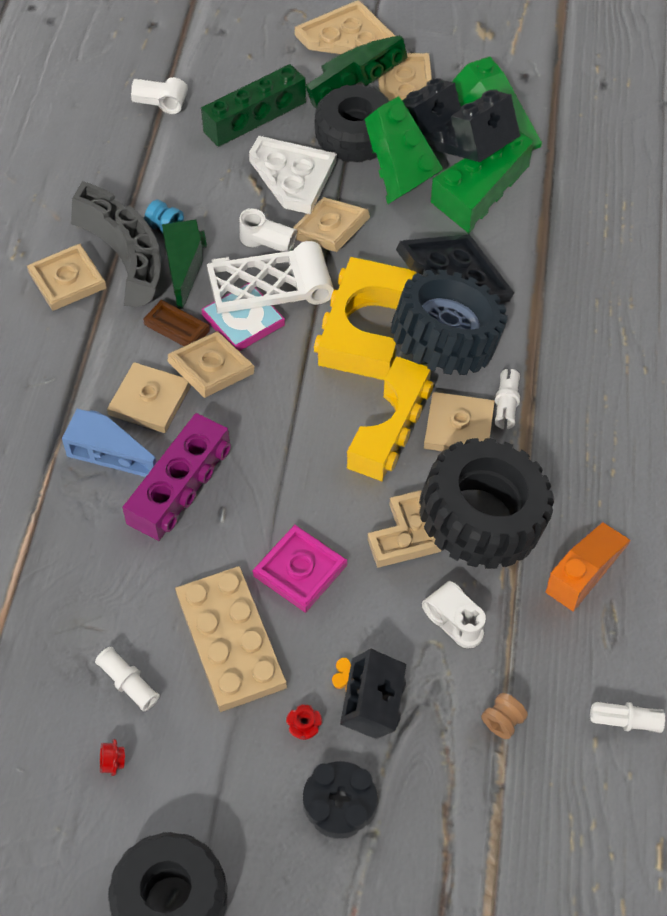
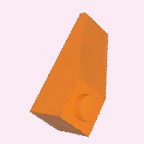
[545,522,630,612]

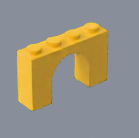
[314,257,417,380]

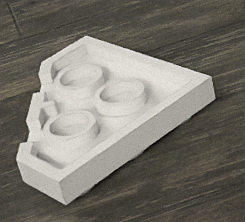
[249,136,337,214]

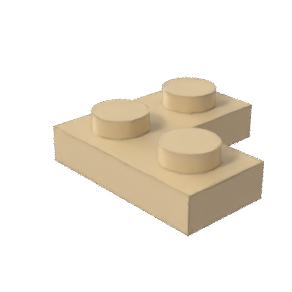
[368,490,441,568]

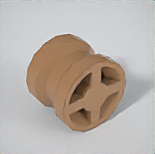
[481,692,528,739]

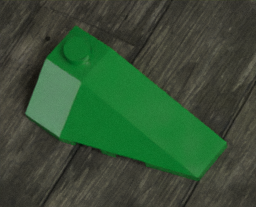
[452,56,542,150]

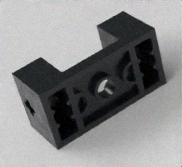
[402,78,520,162]

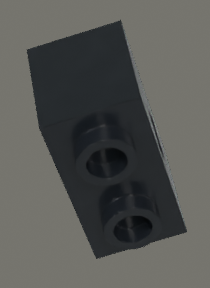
[340,649,407,739]

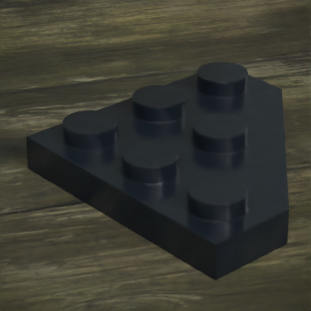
[396,234,514,303]

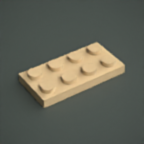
[175,566,287,712]

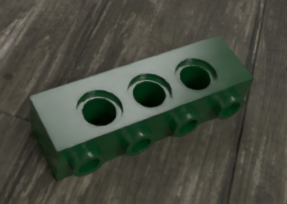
[201,64,306,147]

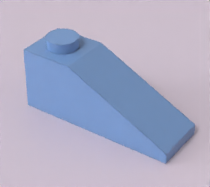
[62,408,156,477]

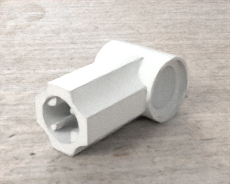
[131,78,188,114]
[239,208,297,252]

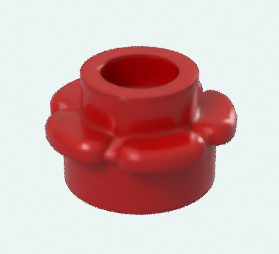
[286,704,322,740]
[100,739,125,776]

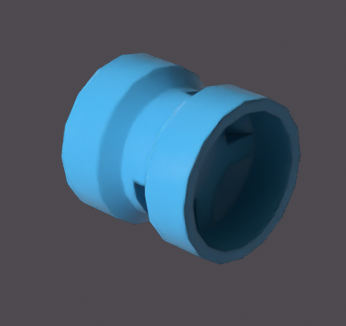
[144,199,184,233]

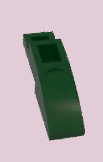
[305,35,408,109]

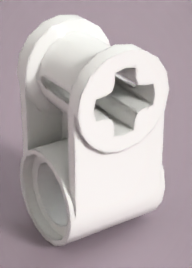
[422,581,486,648]

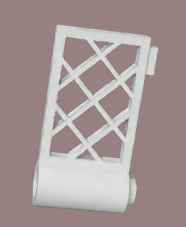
[207,241,334,314]

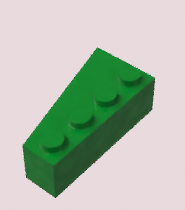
[431,131,534,234]

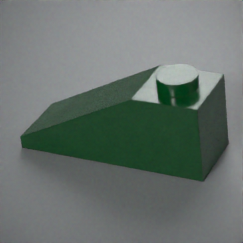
[162,219,207,309]

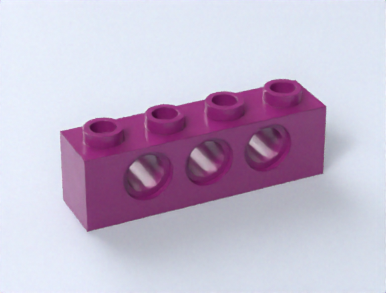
[122,413,231,541]

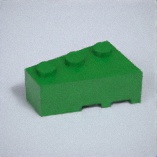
[364,96,443,204]

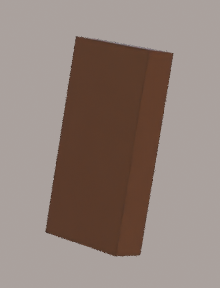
[143,299,210,346]

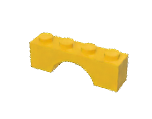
[347,356,434,481]

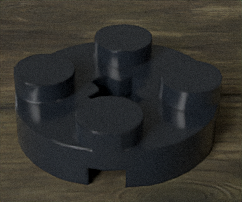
[303,761,377,839]

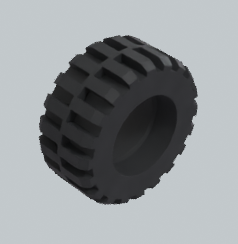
[419,438,554,569]

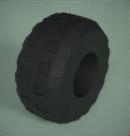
[314,84,389,163]
[108,832,228,916]

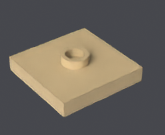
[293,197,370,252]
[27,244,106,311]
[168,331,255,398]
[107,362,191,433]
[424,392,495,451]

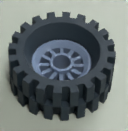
[391,270,508,375]

